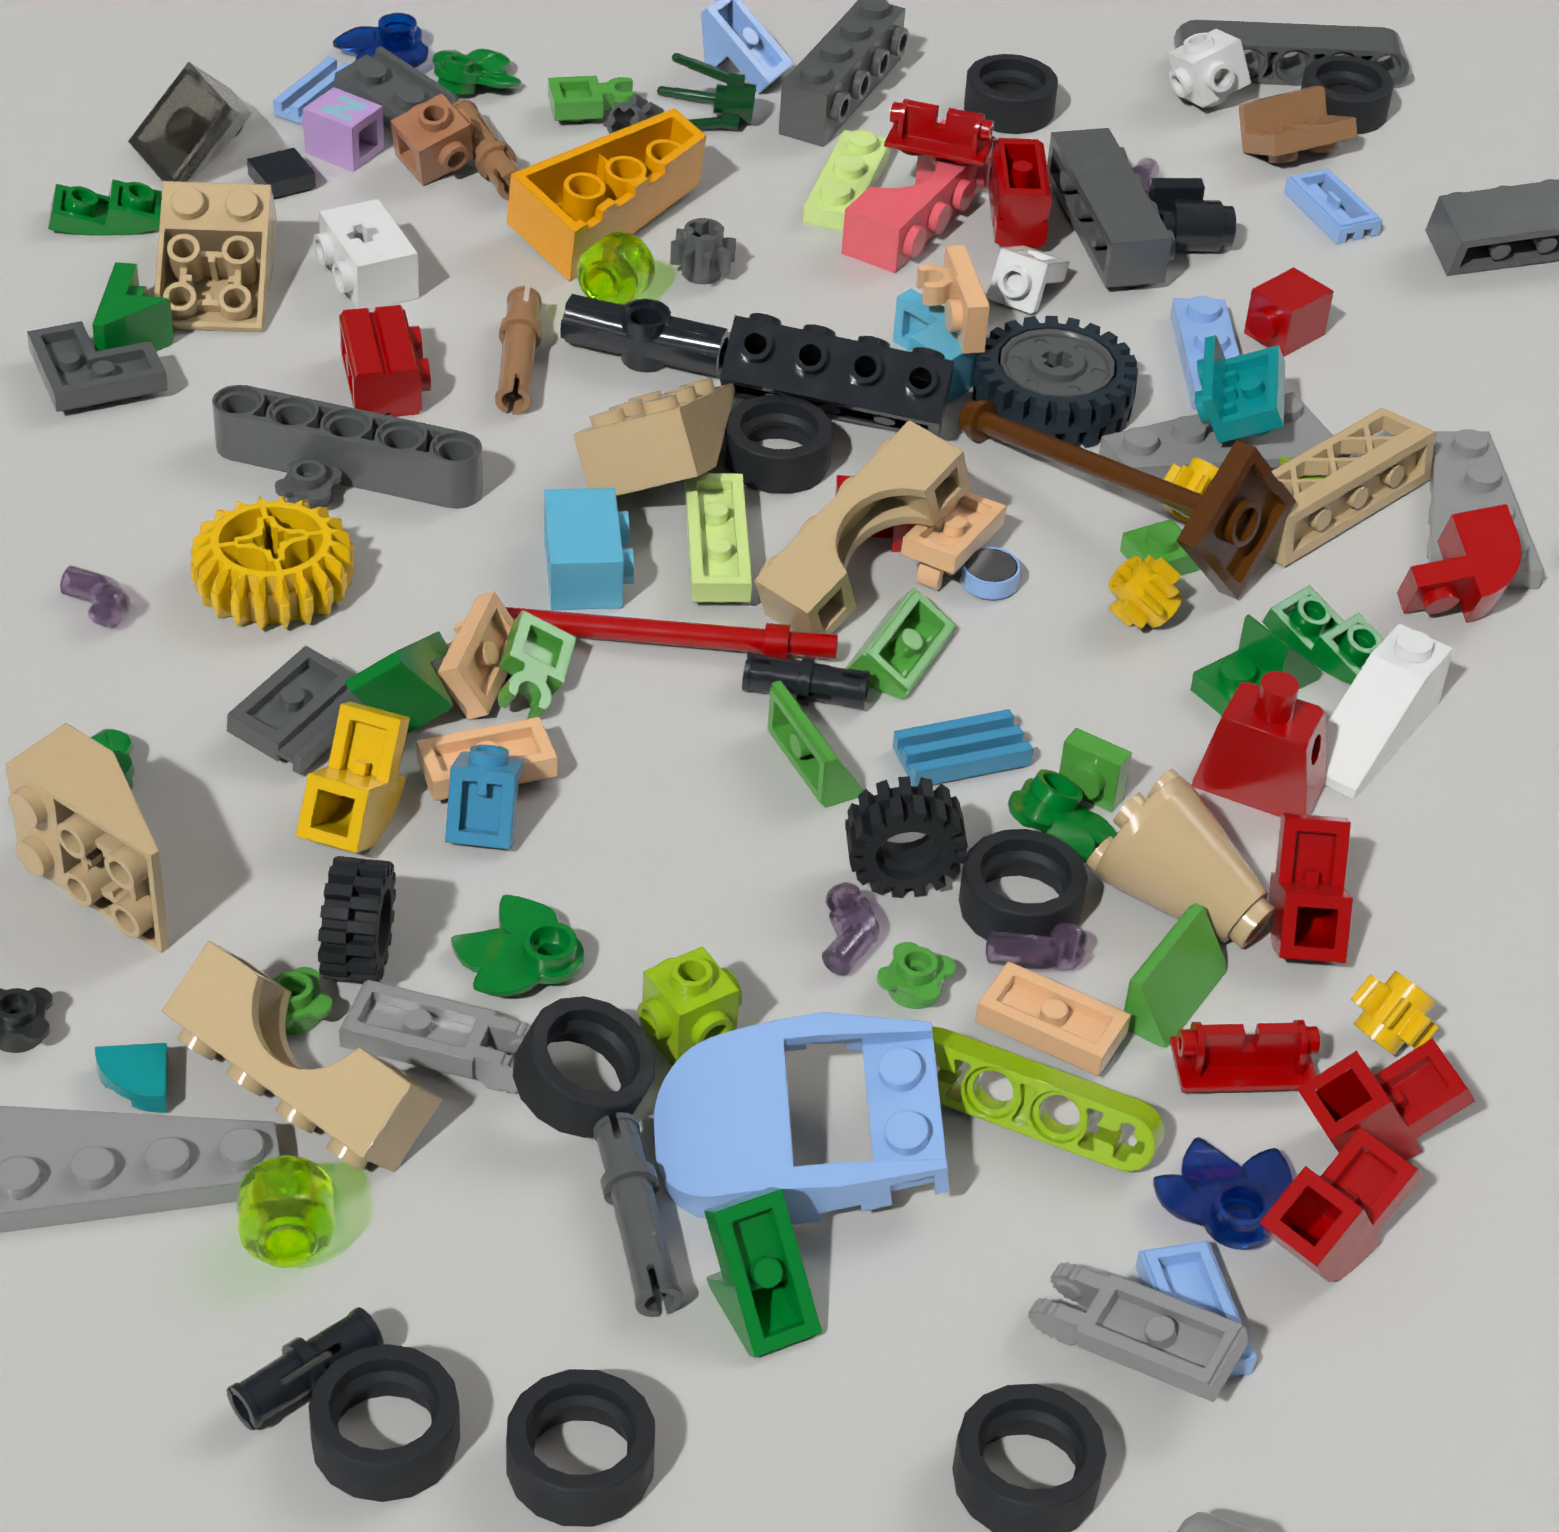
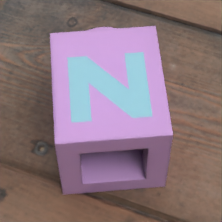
[302,87,384,172]

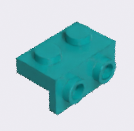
[1195,335,1285,443]

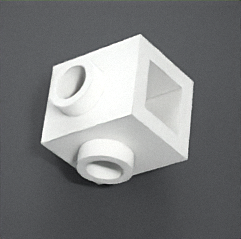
[1168,29,1251,108]

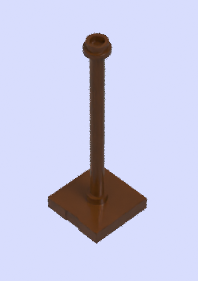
[959,400,1296,600]

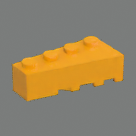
[507,108,706,282]

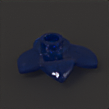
[333,13,428,68]
[1153,1137,1292,1250]

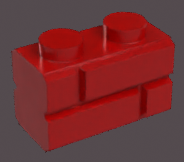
[988,138,1052,248]
[339,305,431,417]

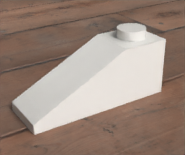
[1325,623,1454,800]

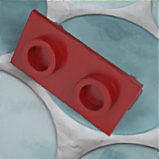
[884,98,995,166]
[1169,1020,1320,1093]

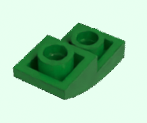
[48,179,162,236]
[1262,585,1384,684]

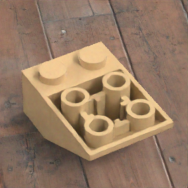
[154,181,277,332]
[573,378,735,496]
[6,723,169,953]

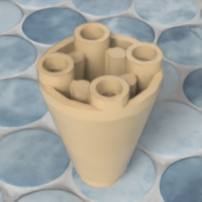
[1086,769,1276,949]

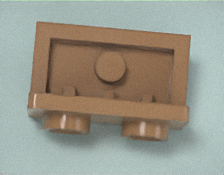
[1239,86,1358,163]

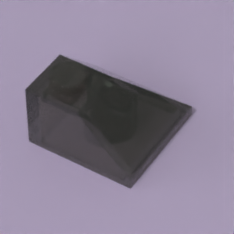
[128,62,253,182]

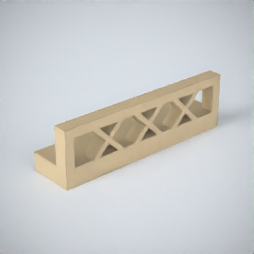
[1267,408,1435,567]

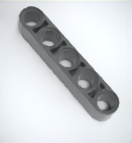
[1174,20,1409,88]
[212,385,483,509]

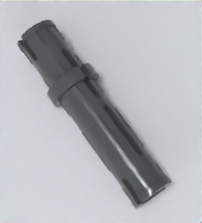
[593,1112,683,1317]

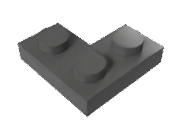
[27,321,168,412]

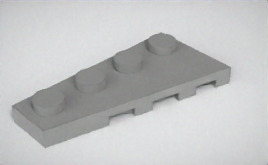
[1099,392,1350,479]
[1427,429,1544,589]
[0,1106,284,1233]

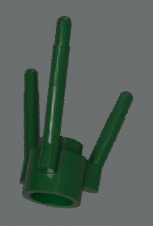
[657,53,756,130]

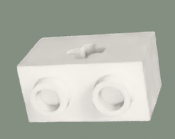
[314,198,419,310]

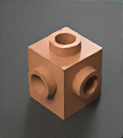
[390,93,475,186]

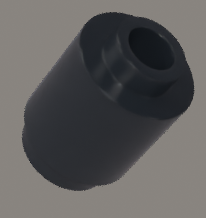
[1159,199,1236,252]

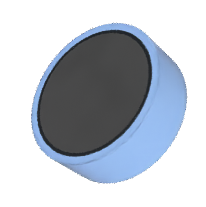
[960,546,1021,600]

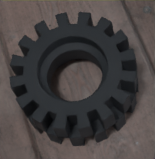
[845,776,968,898]
[318,856,396,983]

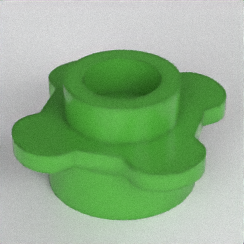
[877,942,956,1009]
[270,967,333,1035]

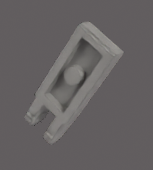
[339,980,530,1094]
[1028,1262,1248,1402]

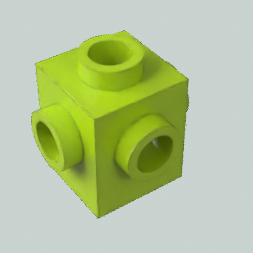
[638,946,742,1066]

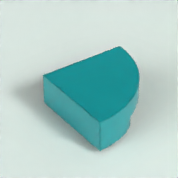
[95,1043,169,1113]

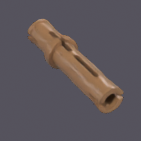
[452,99,521,200]
[495,286,542,415]

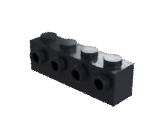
[720,313,954,437]

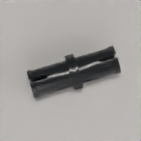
[742,651,870,711]
[227,1307,384,1430]

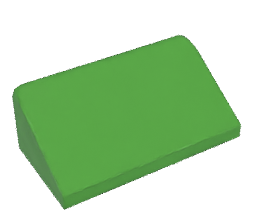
[845,587,957,700]
[767,680,864,808]
[1124,903,1227,1048]

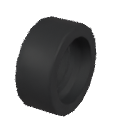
[964,54,1058,134]
[1301,55,1394,134]
[724,395,833,493]
[958,829,1088,951]
[512,996,656,1138]
[308,1344,460,1502]
[506,1369,655,1527]
[952,1384,1107,1532]

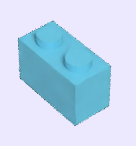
[544,488,634,610]

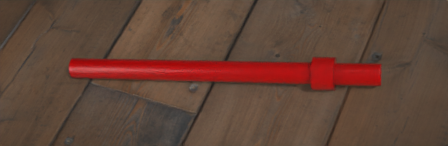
[505,607,838,659]

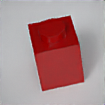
[1244,267,1334,357]

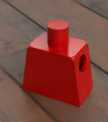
[1192,671,1326,817]

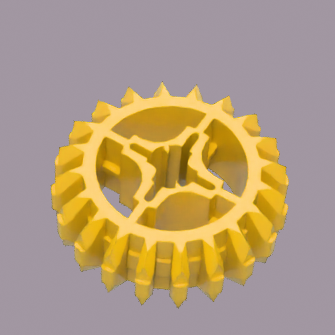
[190,495,354,630]

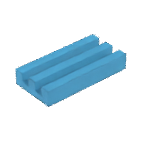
[892,709,1033,786]

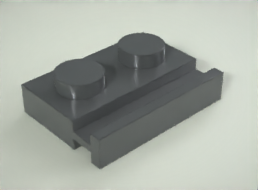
[333,46,457,127]
[227,646,367,775]

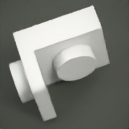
[987,245,1070,313]

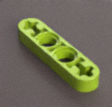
[932,1026,1164,1172]

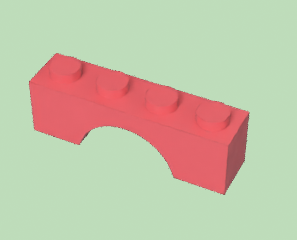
[841,120,996,274]

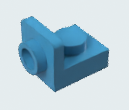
[445,745,525,850]

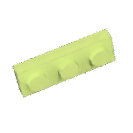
[802,130,891,231]
[684,473,752,603]

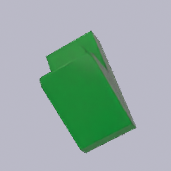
[92,262,174,352]
[1190,614,1321,716]
[344,631,453,733]
[704,1187,822,1358]

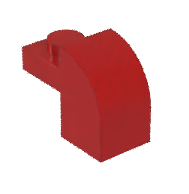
[1397,504,1521,623]
[1269,813,1353,963]
[1297,1038,1475,1160]
[1259,1127,1422,1282]

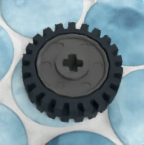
[972,315,1138,448]

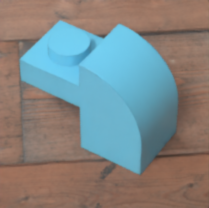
[893,289,977,404]

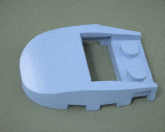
[654,1012,950,1225]

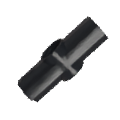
[560,294,731,377]

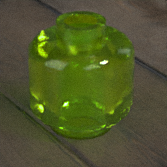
[577,231,655,305]
[237,1155,336,1268]

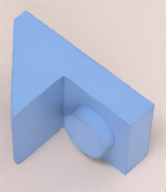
[701,0,795,93]

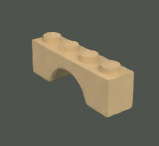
[754,420,971,634]
[161,941,442,1172]

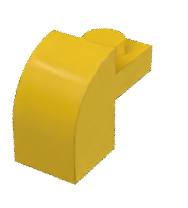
[296,702,410,853]

